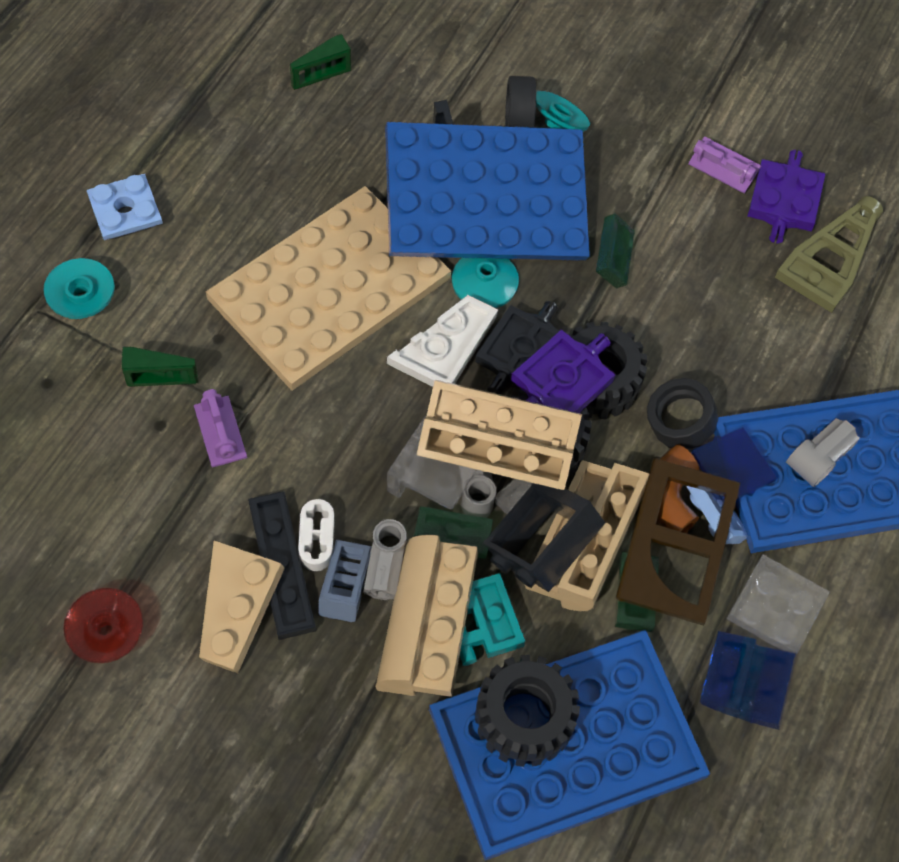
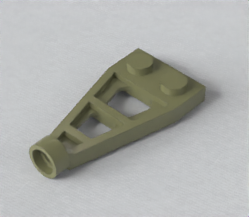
[775,196,883,313]

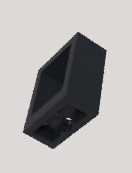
[483,483,606,592]

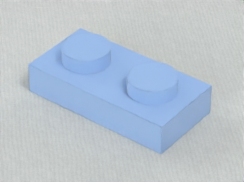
[687,486,748,544]

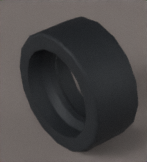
[505,76,536,128]
[647,378,718,449]

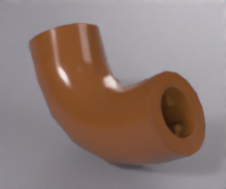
[649,445,699,534]

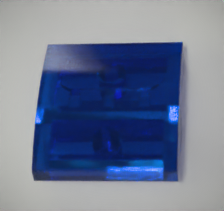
[700,631,796,730]

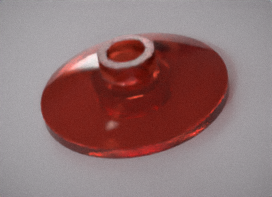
[64,588,143,663]

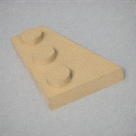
[199,541,285,673]

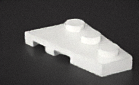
[387,295,498,387]

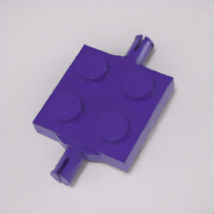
[747,150,825,244]
[511,330,615,413]

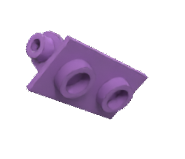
[688,136,761,194]
[194,389,247,468]

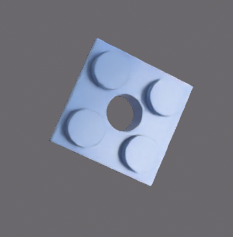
[86,174,163,240]

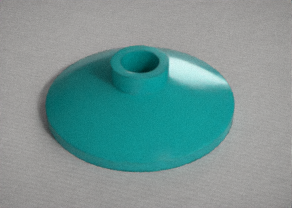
[536,91,590,132]
[44,258,115,319]
[452,258,519,308]

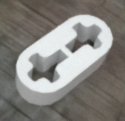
[298,499,335,571]

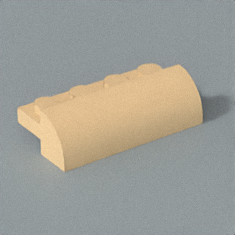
[416,380,582,490]
[525,460,650,611]
[376,535,478,697]

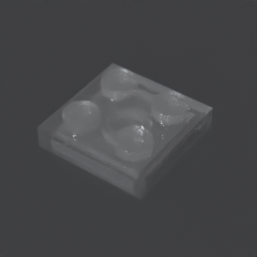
[727,554,830,657]

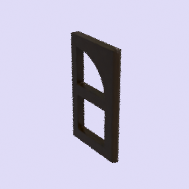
[616,459,741,626]

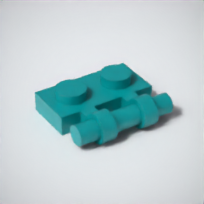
[459,573,525,666]

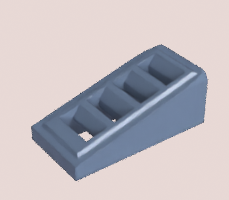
[318,540,372,622]

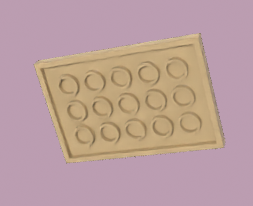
[206,186,451,391]

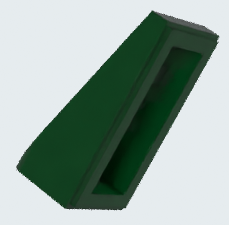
[290,34,351,90]
[122,346,198,387]

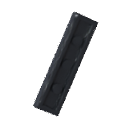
[248,491,316,640]

